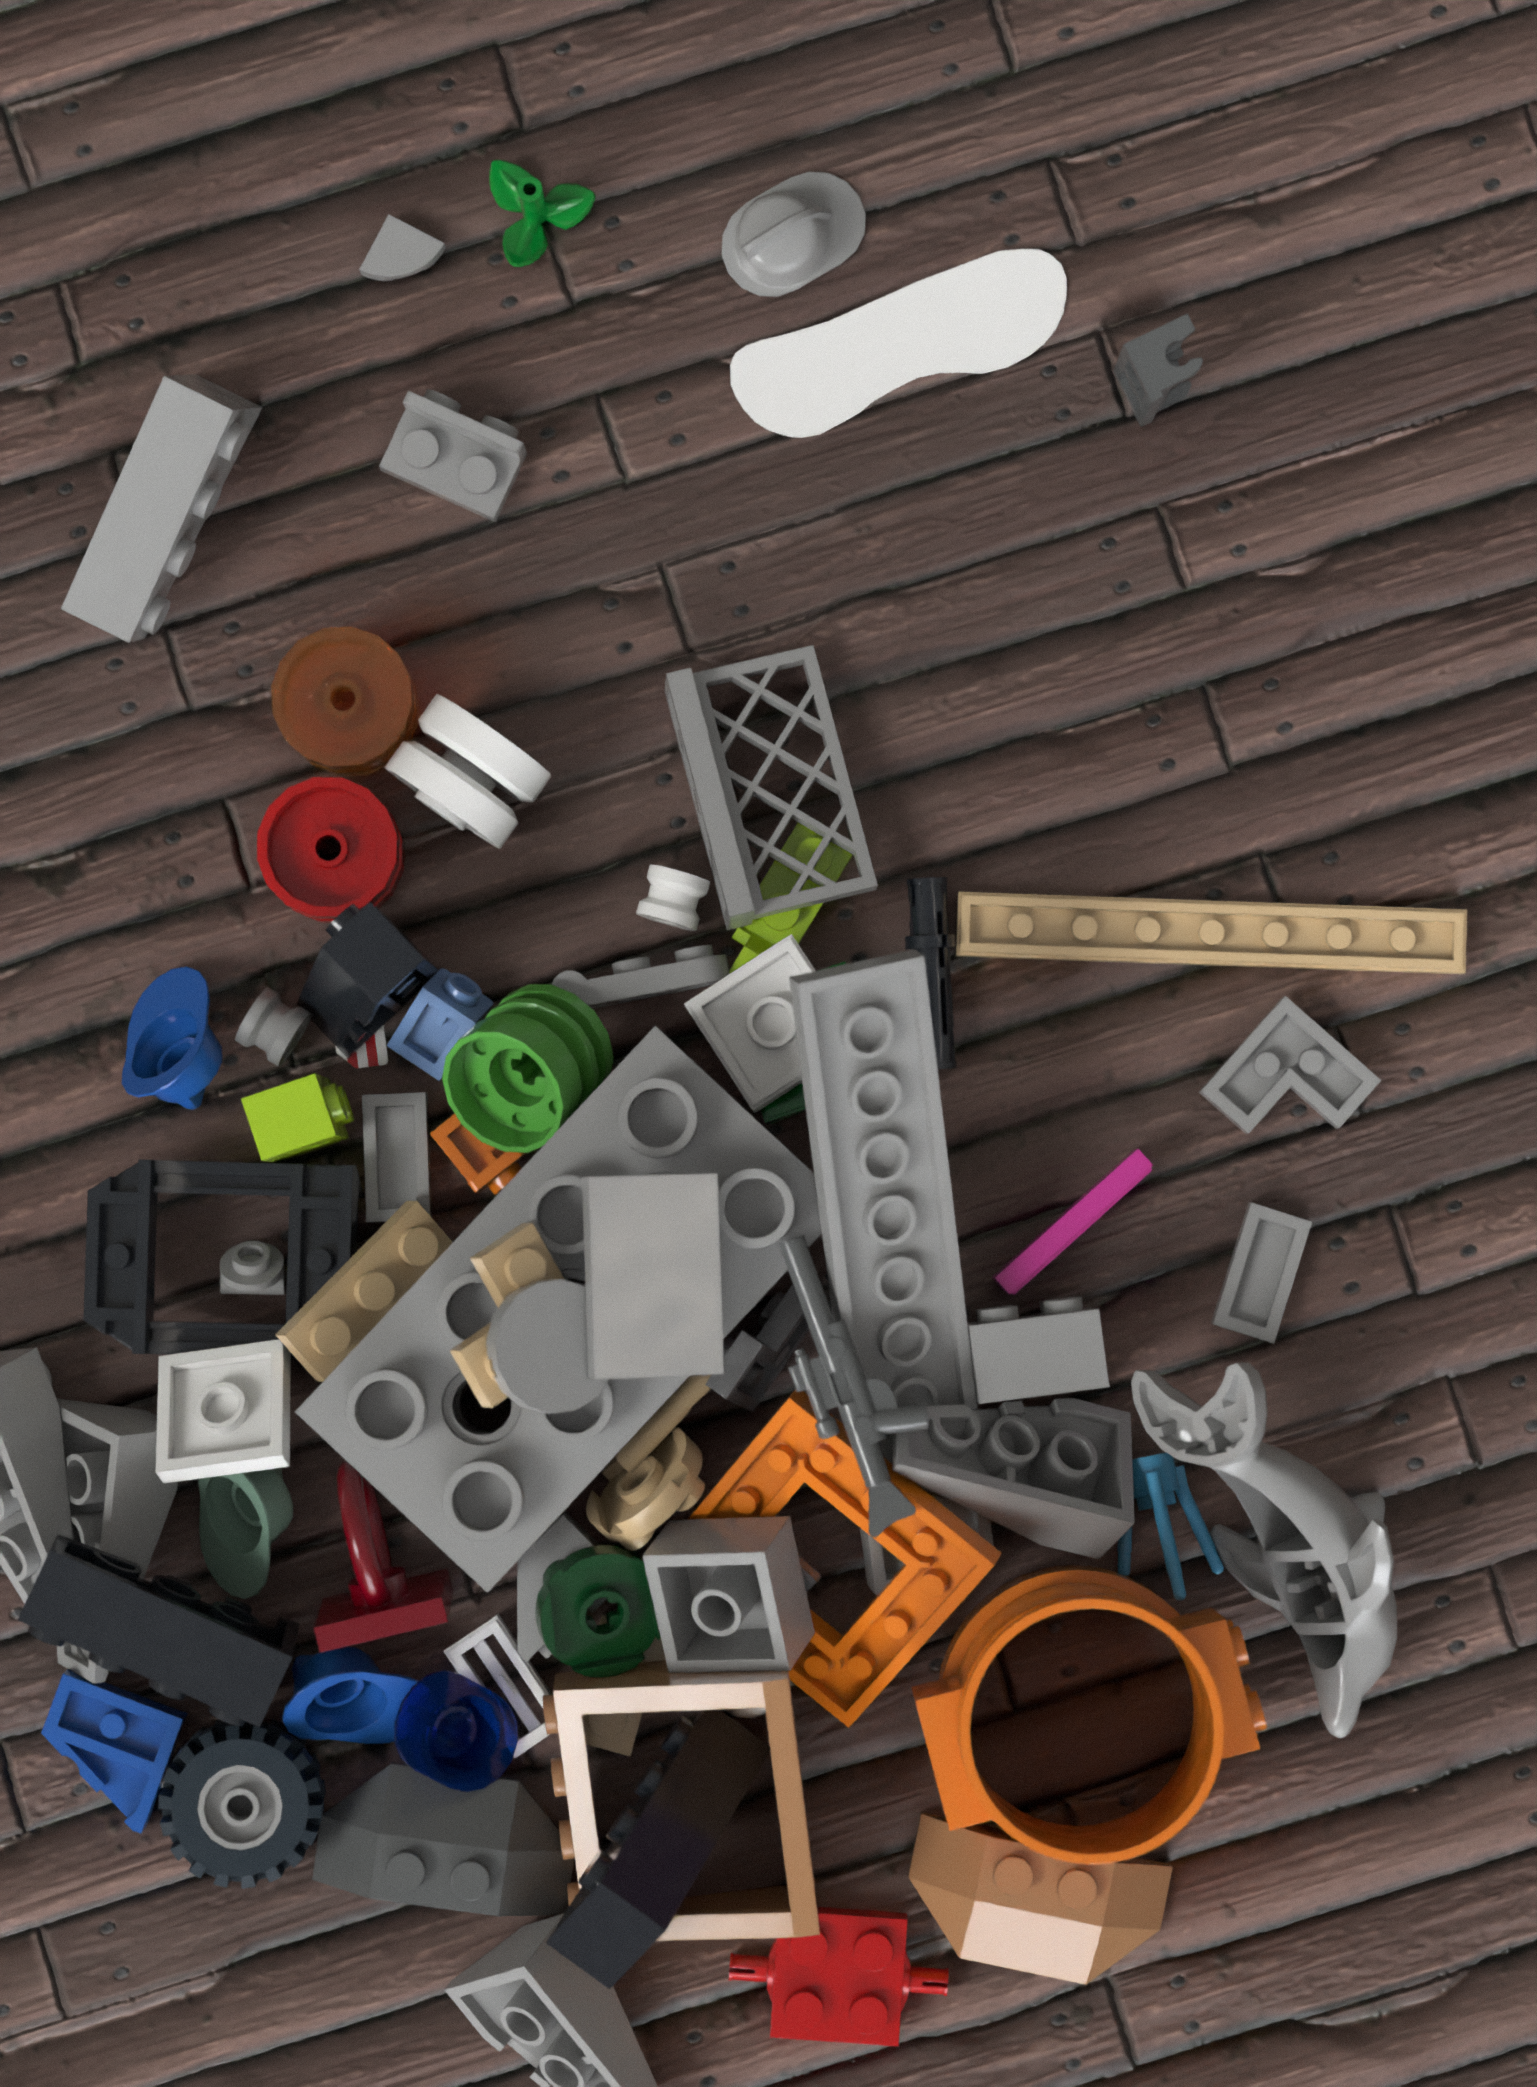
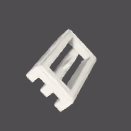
[444,1614,552,1758]

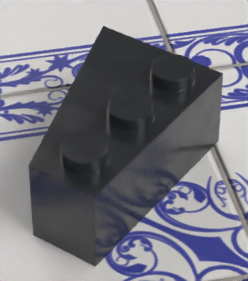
[296,902,439,1059]

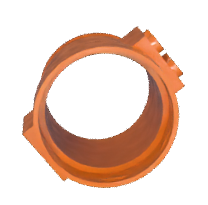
[911,1565,1266,1864]

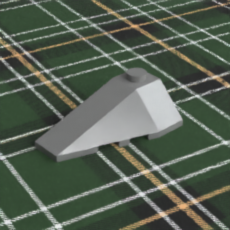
[0,1347,73,1604]
[892,1398,1135,1559]
[56,1399,178,1684]
[444,1914,658,2087]

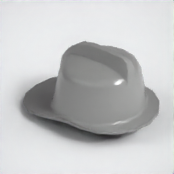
[722,172,866,297]

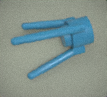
[1117,1453,1224,1601]

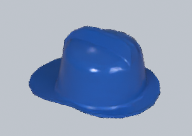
[122,966,223,1110]
[283,1646,435,1744]

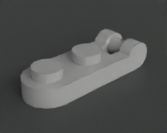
[552,945,730,1009]

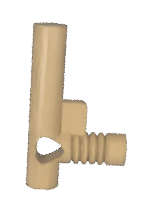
[614,1375,711,1473]

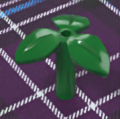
[489,160,596,267]

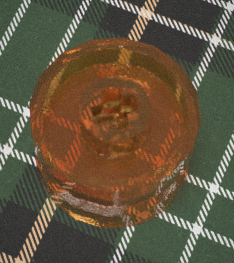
[271,626,419,777]

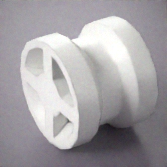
[636,864,710,931]

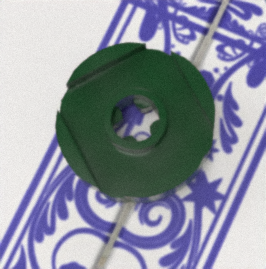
[535,1545,661,1678]

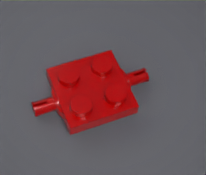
[728,1907,949,2047]

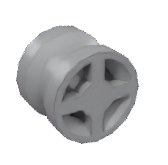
[235,987,312,1067]

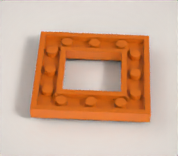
[686,1389,1002,1728]

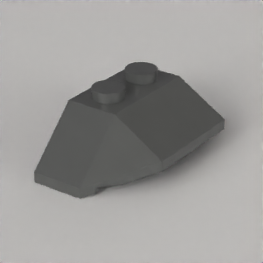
[312,1762,574,1916]

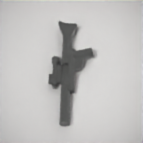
[779,1235,929,1538]

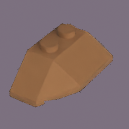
[908,1812,1173,1985]

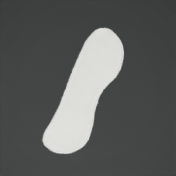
[730,249,1067,438]

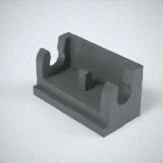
[1113,313,1203,427]

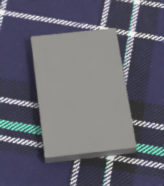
[582,1173,724,1380]

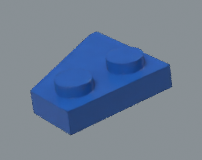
[41,1669,188,1834]

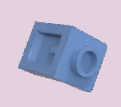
[386,968,493,1081]

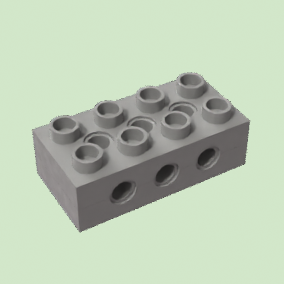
[295,1026,822,1593]

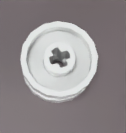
[385,694,551,849]

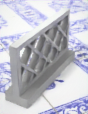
[664,645,878,930]

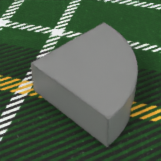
[359,214,446,281]

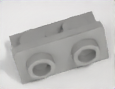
[379,389,527,522]

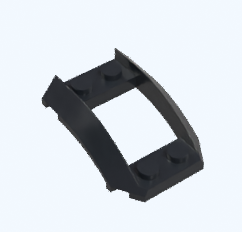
[83,1159,365,1357]

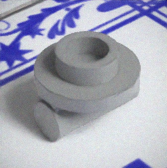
[220,1241,287,1295]

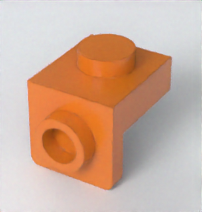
[430,1114,528,1195]

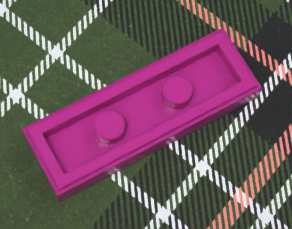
[991,1149,1153,1295]

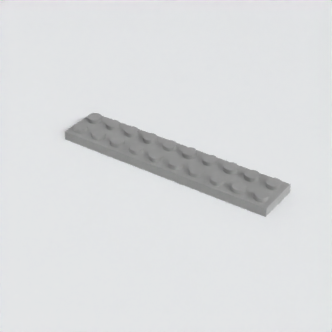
[789,949,994,1595]

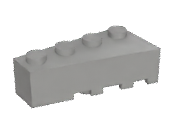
[61,374,263,643]

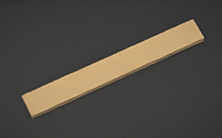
[955,892,1467,975]

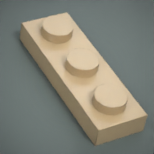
[275,1201,453,1382]

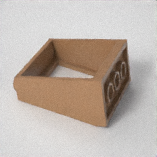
[543,1660,820,1941]

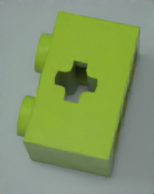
[241,1073,354,1163]

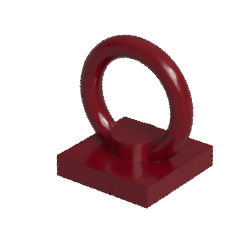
[314,1461,454,1653]

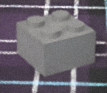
[967,1296,1109,1404]
[643,1516,815,1673]

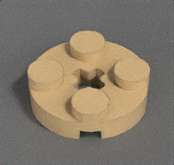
[586,1427,705,1551]

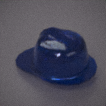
[394,1670,518,1792]

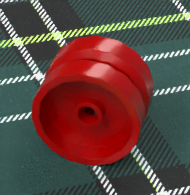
[257,777,405,923]

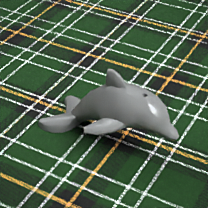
[1131,1362,1397,1738]

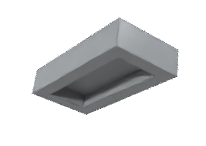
[362,1092,432,1223]
[1210,1202,1312,1344]

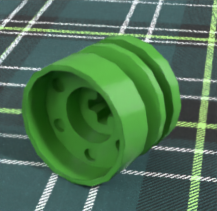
[442,984,614,1153]

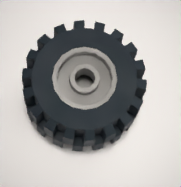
[158,1719,326,1889]

